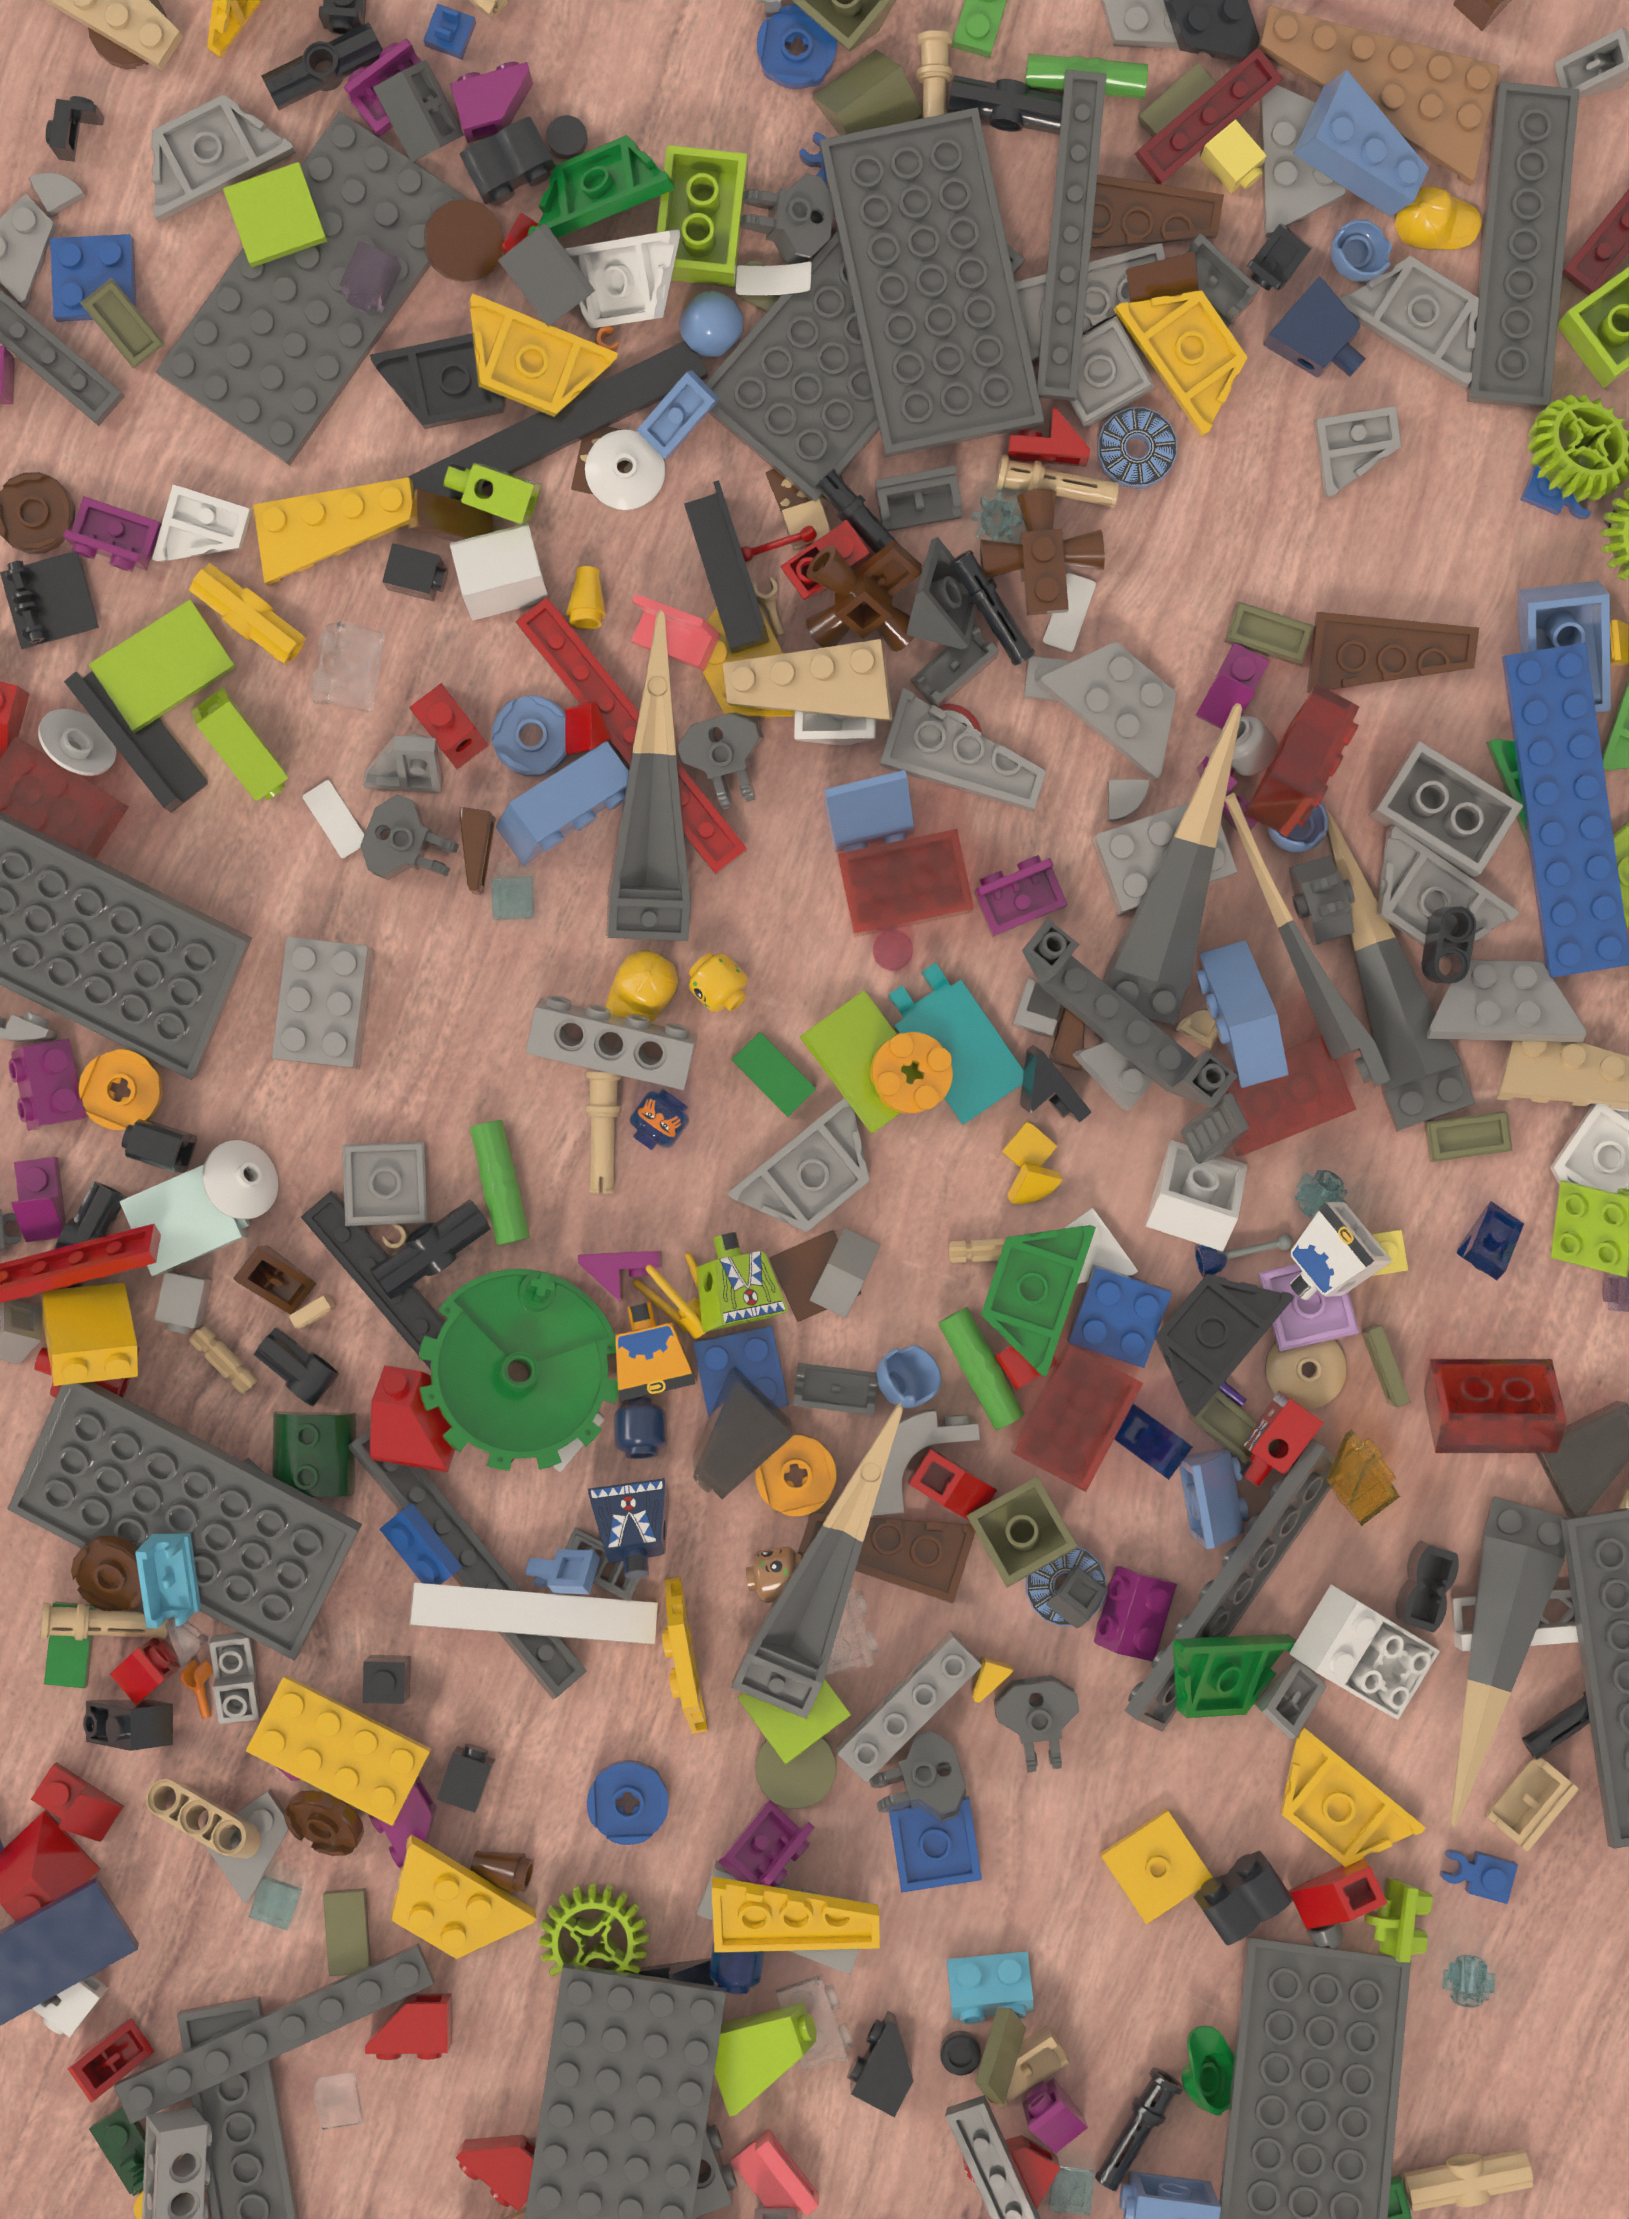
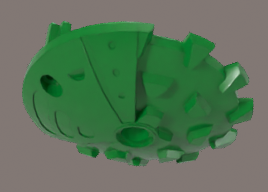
[419,1269,618,1471]

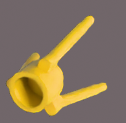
[633,1252,706,1339]

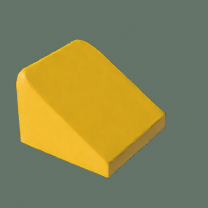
[1610,620,1629,667]
[1001,1120,1057,1168]
[970,1656,1014,1703]

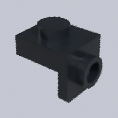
[46,96,104,162]
[1247,223,1313,291]

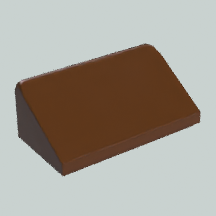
[408,489,493,542]

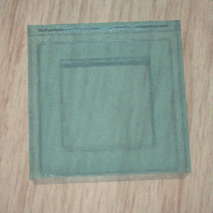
[491,877,534,920]
[249,1875,302,1930]
[1049,2166,1095,2215]

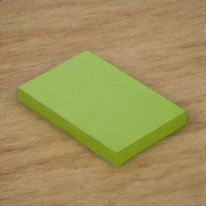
[88,599,236,733]
[800,990,921,1134]

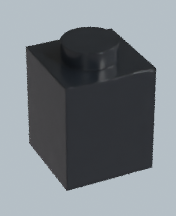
[382,543,448,602]
[363,1655,411,1704]
[436,1744,495,1813]

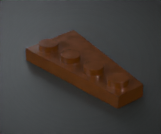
[1090,174,1224,249]
[1307,612,1479,693]
[798,1513,976,1604]

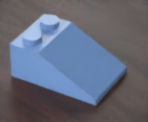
[1518,581,1611,712]
[824,770,914,856]
[1177,1448,1249,1549]

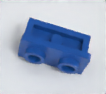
[380,1503,462,1585]

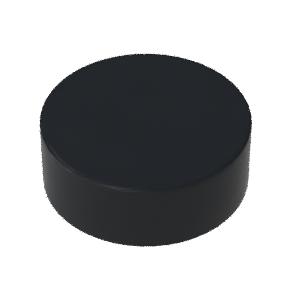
[547,115,588,160]
[940,2031,981,2076]

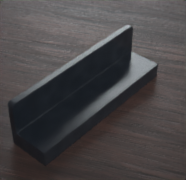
[684,480,770,654]
[64,671,208,813]

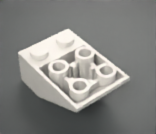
[1289,1584,1440,1720]

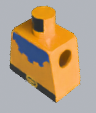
[615,1302,697,1401]

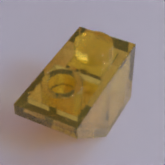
[1326,1429,1400,1527]

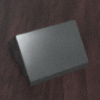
[498,223,596,327]
[906,537,978,650]

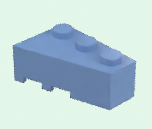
[496,741,629,866]

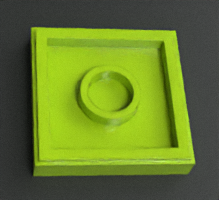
[223,162,327,268]
[737,1678,851,1765]

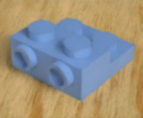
[1119,2171,1221,2219]

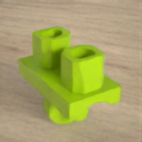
[1364,1878,1433,1963]

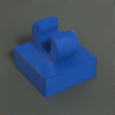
[423,3,476,60]

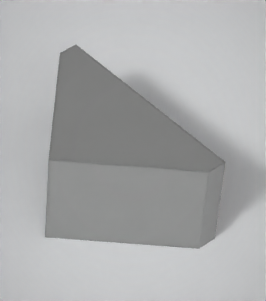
[1554,28,1629,98]
[810,1227,881,1318]
[1255,1659,1327,1740]

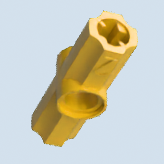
[188,563,307,666]

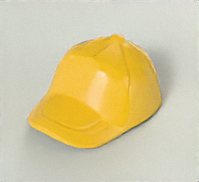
[1394,186,1482,250]
[606,949,678,1024]

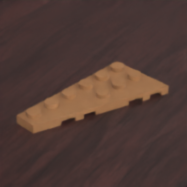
[1258,6,1500,186]

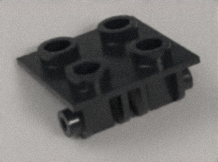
[0,552,99,650]

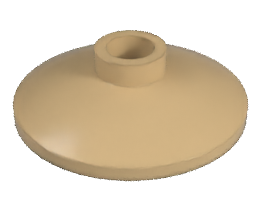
[1265,1340,1347,1409]

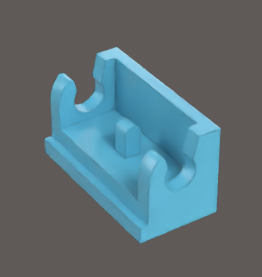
[135,1533,201,1628]

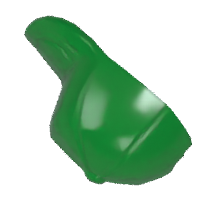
[1181,2025,1234,2116]

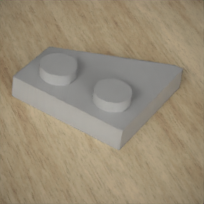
[0,194,57,308]
[363,734,443,793]
[205,1789,289,1903]

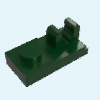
[89,2106,146,2196]

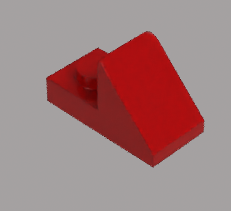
[1007,407,1090,467]
[30,1762,124,1842]

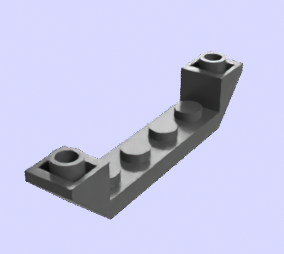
[1022,919,1238,1108]

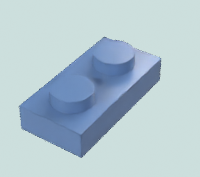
[637,370,720,459]

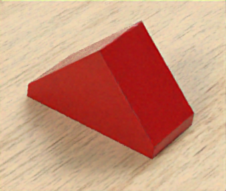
[67,2018,155,2103]

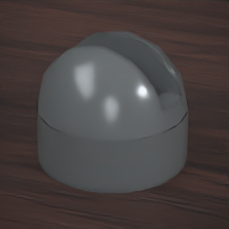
[1307,1923,1343,1949]

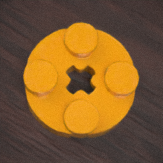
[870,1032,953,1114]
[79,1049,163,1131]
[755,1434,837,1516]

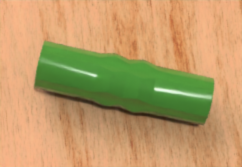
[1025,53,1148,99]
[469,1120,530,1246]
[938,1307,1025,1430]

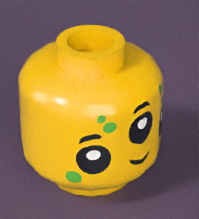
[688,952,748,1013]

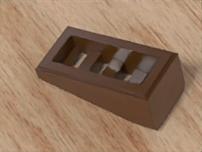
[459,807,496,895]
[1049,1007,1085,1071]

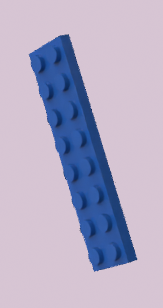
[1502,643,1629,978]

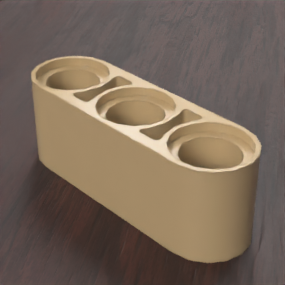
[146,1779,261,1859]

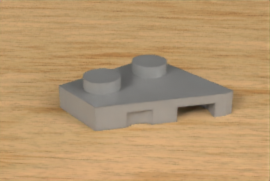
[1314,406,1401,498]
[1072,1040,1154,1110]

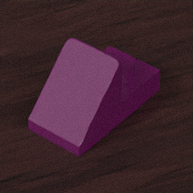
[1195,642,1270,730]
[11,1157,66,1242]
[578,1251,662,1302]

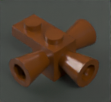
[980,490,1105,616]
[806,539,922,652]

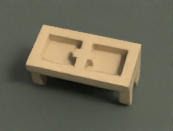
[1484,1756,1579,1852]
[998,2025,1071,2109]

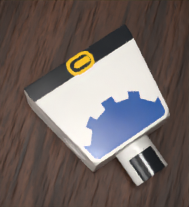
[1290,1202,1392,1300]

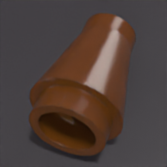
[470,1850,534,1894]

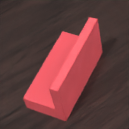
[631,594,721,671]
[730,2129,819,2216]

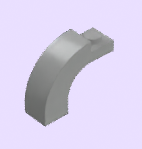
[871,1409,980,1516]

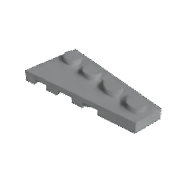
[880,687,1046,812]

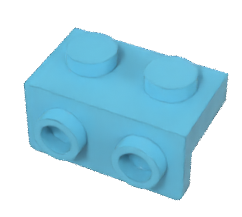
[947,1951,1034,2024]

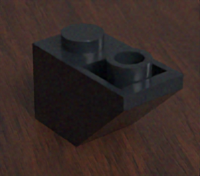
[83,1699,173,1751]
[847,2011,914,2118]

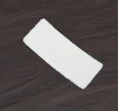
[736,261,812,295]
[1043,573,1096,652]
[303,780,364,858]

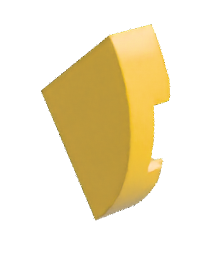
[1007,1163,1063,1204]

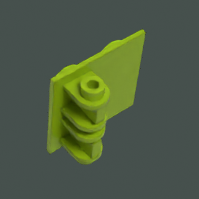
[1550,1180,1629,1277]

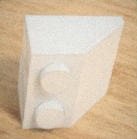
[1146,1140,1248,1251]

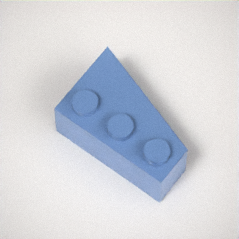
[1293,69,1429,217]
[1196,940,1289,1088]

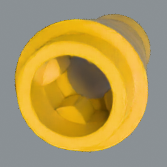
[566,566,606,629]

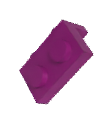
[344,38,441,138]
[63,496,162,572]
[974,855,1068,937]
[9,1039,86,1131]
[1094,1566,1177,1662]
[718,1800,815,1887]

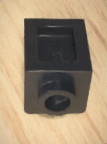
[319,0,366,35]

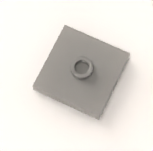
[1070,316,1156,429]
[342,1142,427,1226]

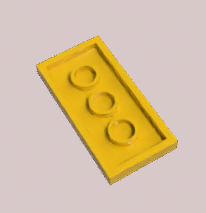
[246,1675,432,1826]

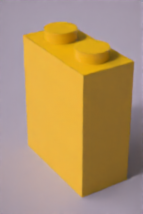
[42,1282,138,1386]

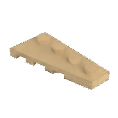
[1496,1041,1629,1110]

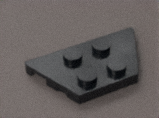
[1163,0,1266,60]
[370,334,507,429]
[1155,1274,1294,1419]

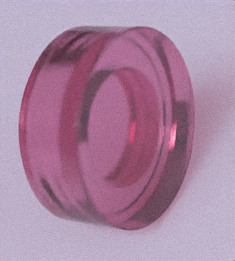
[873,930,913,971]

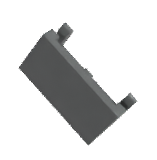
[373,60,464,162]
[1186,233,1259,328]
[875,466,962,531]
[910,626,999,708]
[793,1363,878,1415]

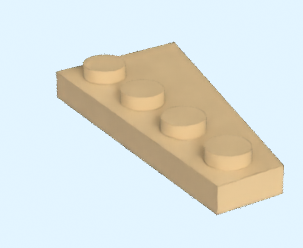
[43,0,183,71]
[723,639,893,722]

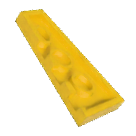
[253,477,414,586]
[712,1876,880,1952]

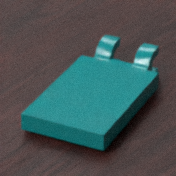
[888,962,1024,1125]

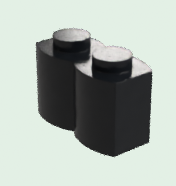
[459,116,555,205]
[121,1119,197,1173]
[1396,1540,1459,1633]
[1194,1851,1293,1946]

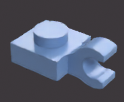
[525,1549,600,1594]

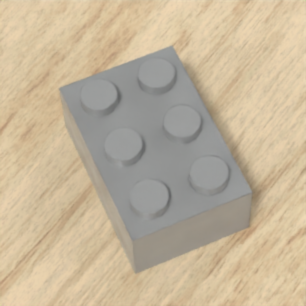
[1368,741,1523,879]
[1091,803,1238,916]
[272,937,374,1070]

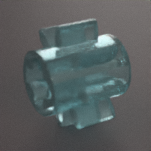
[972,492,1023,541]
[1295,1170,1348,1219]
[1442,1955,1495,2008]

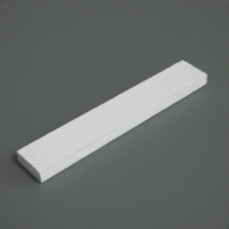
[409,1583,658,1644]

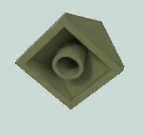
[791,0,896,52]
[812,49,923,135]
[967,1476,1078,1588]

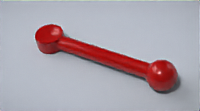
[741,526,817,562]

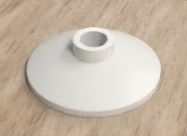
[585,430,665,510]
[38,709,116,776]
[203,1140,279,1220]

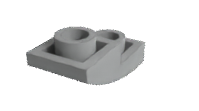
[0,1011,58,1042]
[208,1633,260,1724]

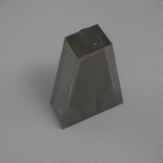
[692,1366,794,1499]
[1531,1401,1629,1517]

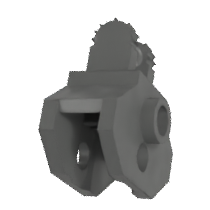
[740,174,834,265]
[677,712,764,809]
[360,795,459,880]
[1289,855,1355,945]
[993,1675,1079,1773]
[869,1730,967,1822]

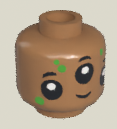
[746,1547,802,1603]

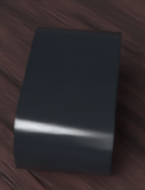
[1421,906,1476,983]

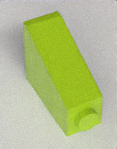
[191,687,289,802]
[714,2002,817,2117]

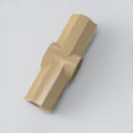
[1403,2149,1534,2211]

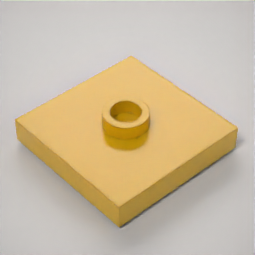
[1100,1808,1213,1925]

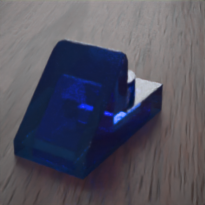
[1457,1201,1524,1281]
[1109,1403,1193,1480]

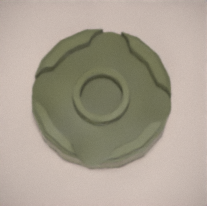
[756,1737,836,1809]

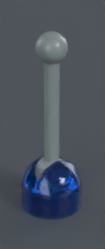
[1195,1234,1293,1277]

